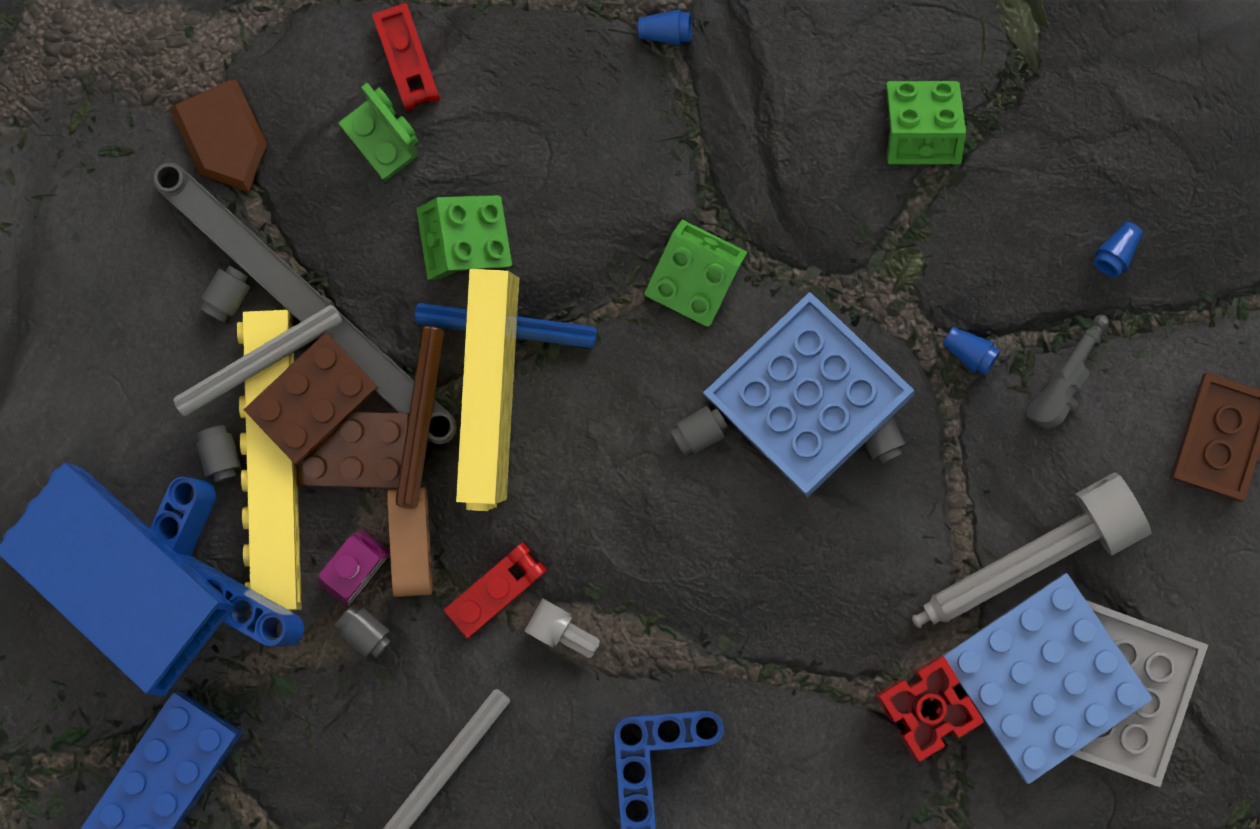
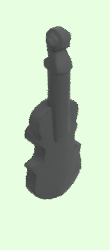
[1027,314,1109,428]

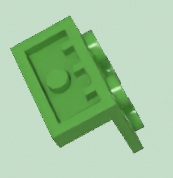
[886,81,966,164]
[338,83,419,182]
[416,195,512,280]
[645,219,747,327]

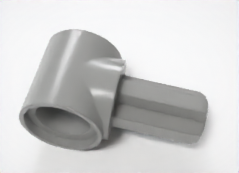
[524,598,600,658]

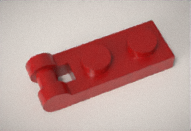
[372,3,440,112]
[444,542,547,639]

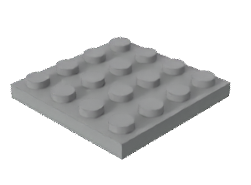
[1072,600,1208,787]

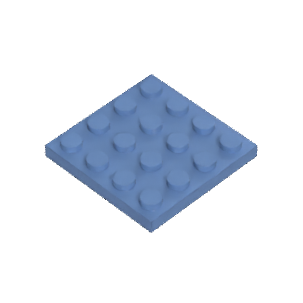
[703,292,915,498]
[942,573,1153,784]

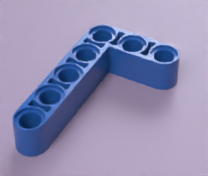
[150,476,304,647]
[614,710,724,829]

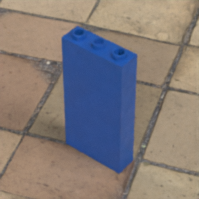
[0,462,235,696]

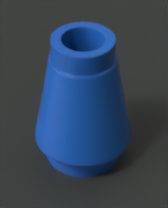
[638,9,692,46]
[1094,222,1143,278]
[943,327,1001,376]

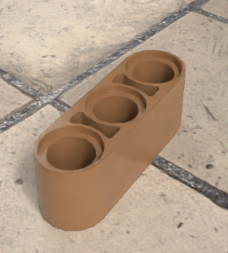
[388,487,432,597]

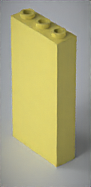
[456,269,519,511]

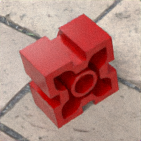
[874,656,984,762]

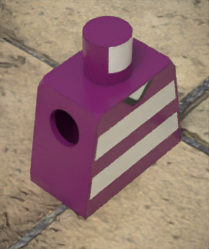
[317,530,390,609]

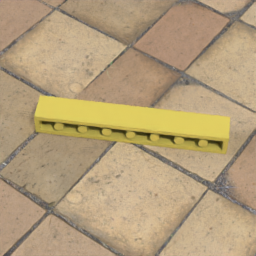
[237,310,302,611]

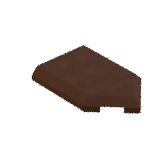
[170,79,268,193]

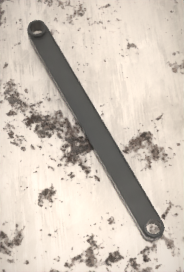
[153,163,458,445]

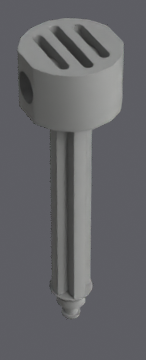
[912,472,1152,628]

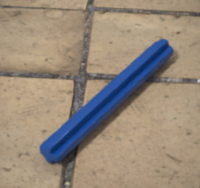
[414,303,597,348]

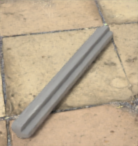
[173,305,342,416]
[383,689,510,829]

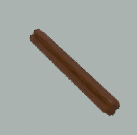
[396,326,444,509]

